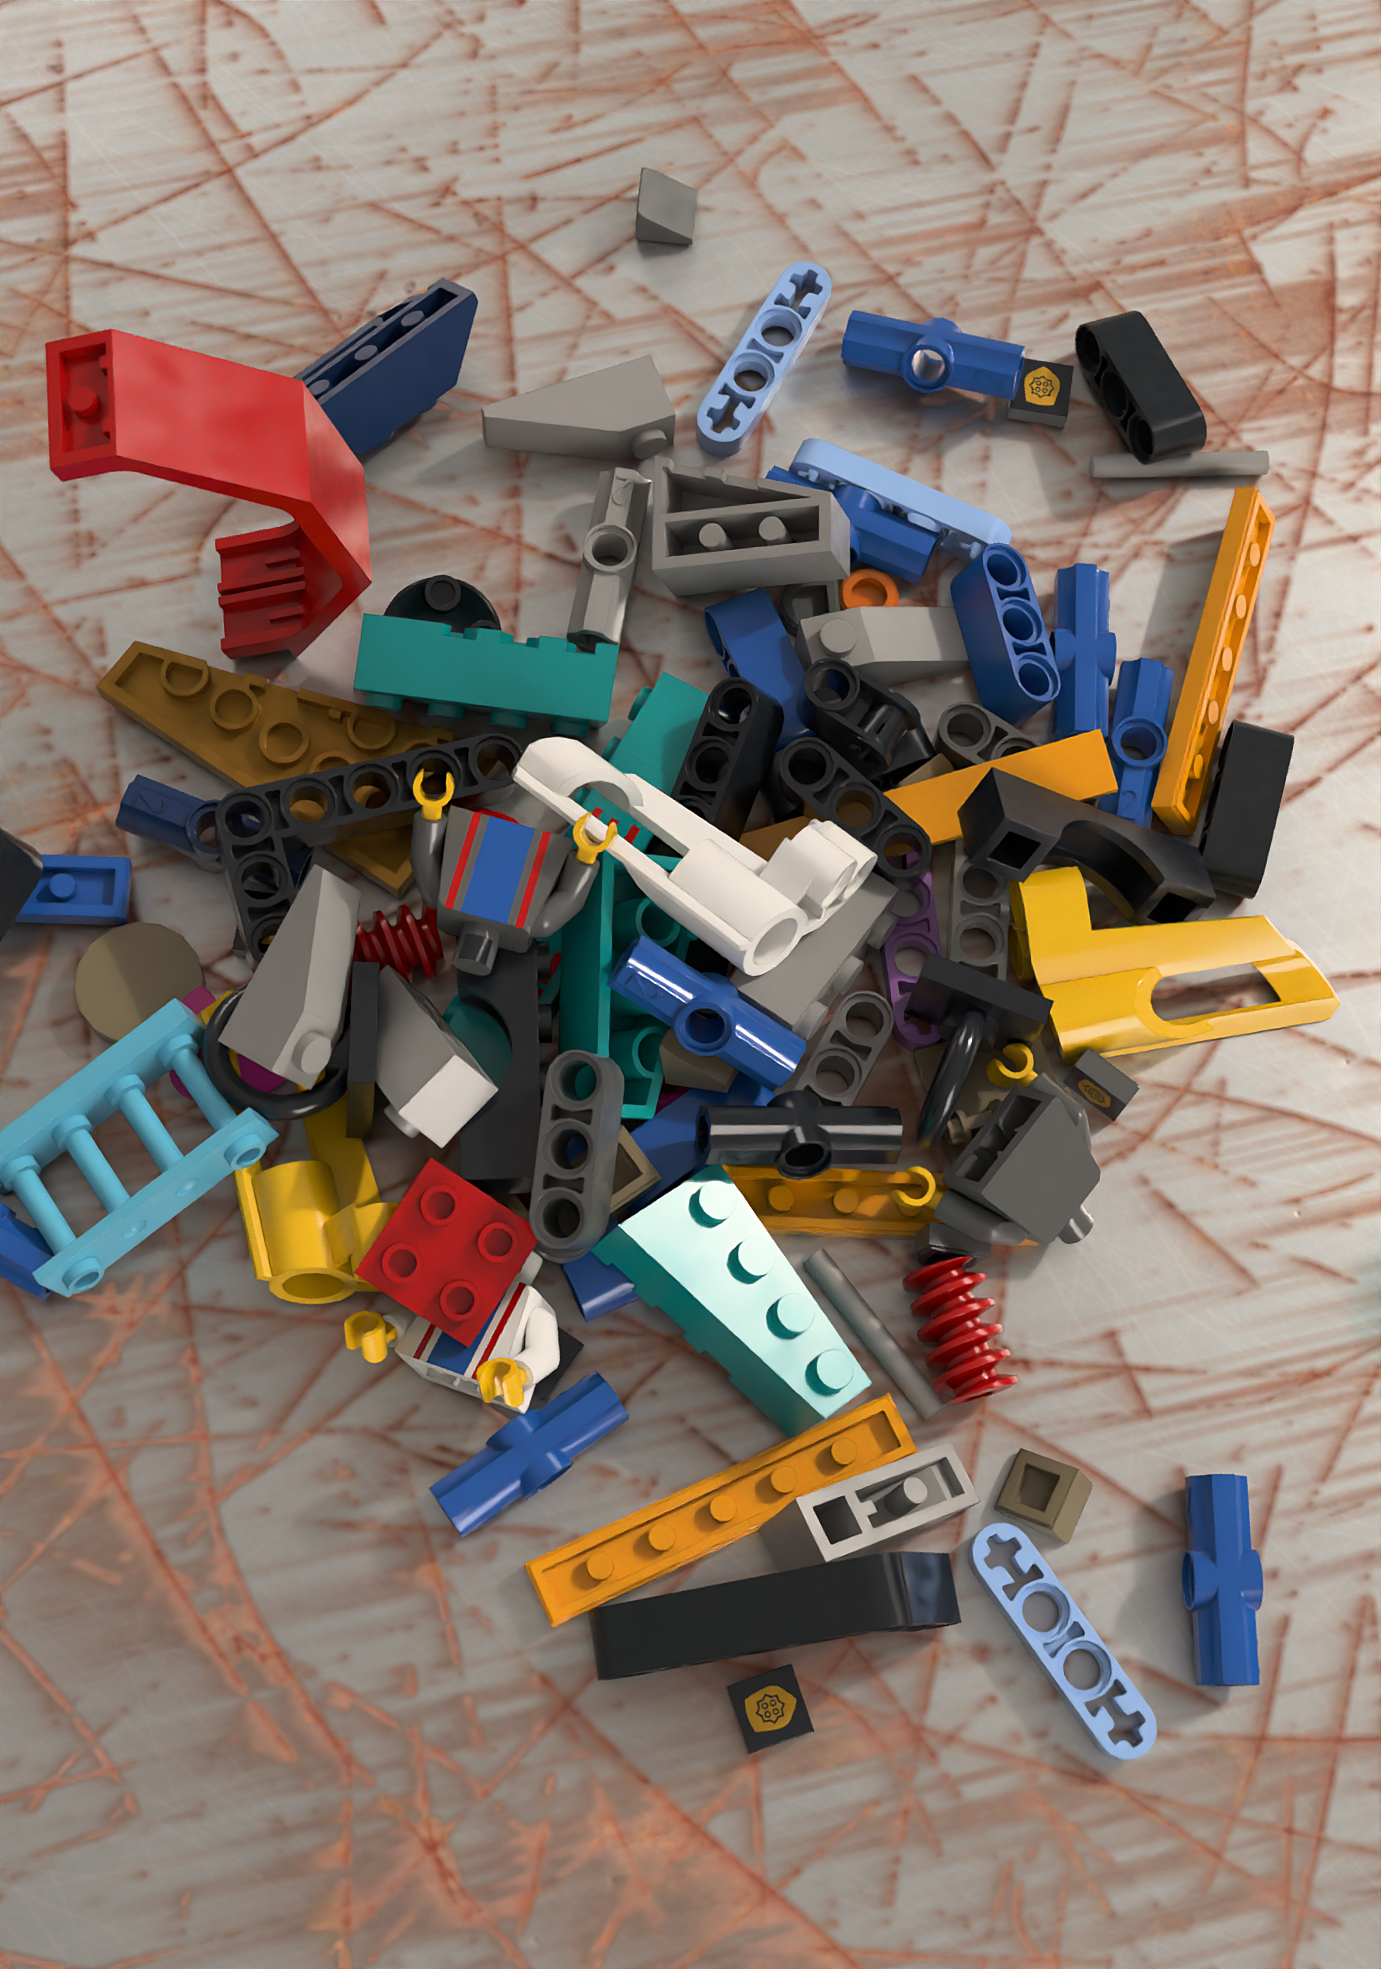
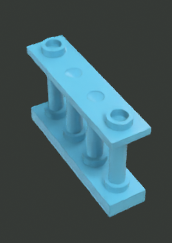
[0,998,280,1297]

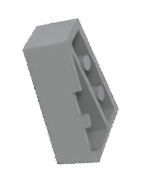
[652,455,850,596]
[720,871,899,1041]

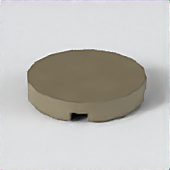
[74,922,206,1044]

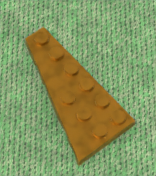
[96,640,504,898]

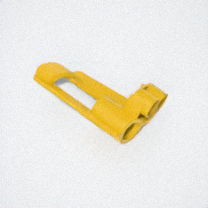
[1008,866,1341,1065]
[198,991,402,1304]

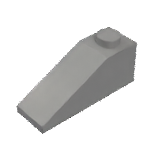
[481,354,676,462]
[794,607,971,702]
[218,864,361,1090]
[375,964,498,1148]
[758,1441,981,1572]

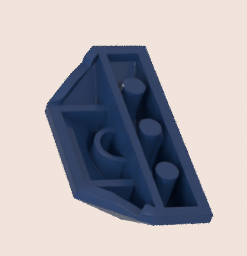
[293,277,478,454]

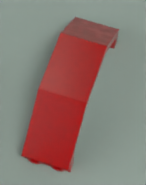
[45,329,372,660]

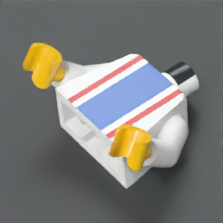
[344,1251,560,1414]

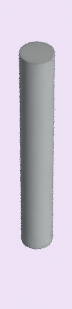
[1089,451,1269,478]
[803,1248,946,1421]

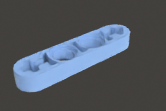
[695,261,832,457]
[789,438,1013,563]
[968,1523,1157,1760]

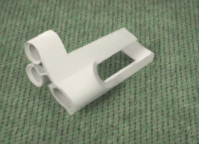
[512,737,878,976]

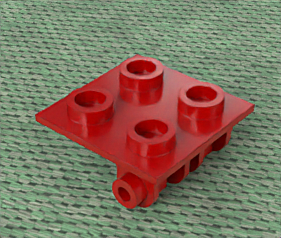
[354,1157,539,1348]

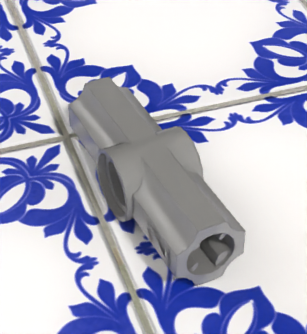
[566,467,652,654]

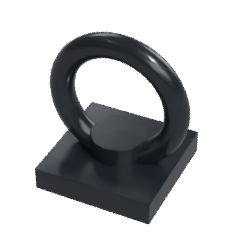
[904,952,1054,1152]
[202,961,380,1139]

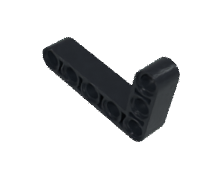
[215,733,524,973]
[588,1551,962,1681]

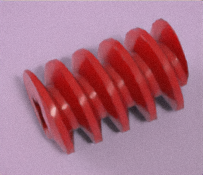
[348,903,444,995]
[902,1256,1019,1406]

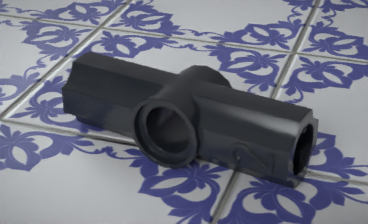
[694,1090,903,1180]

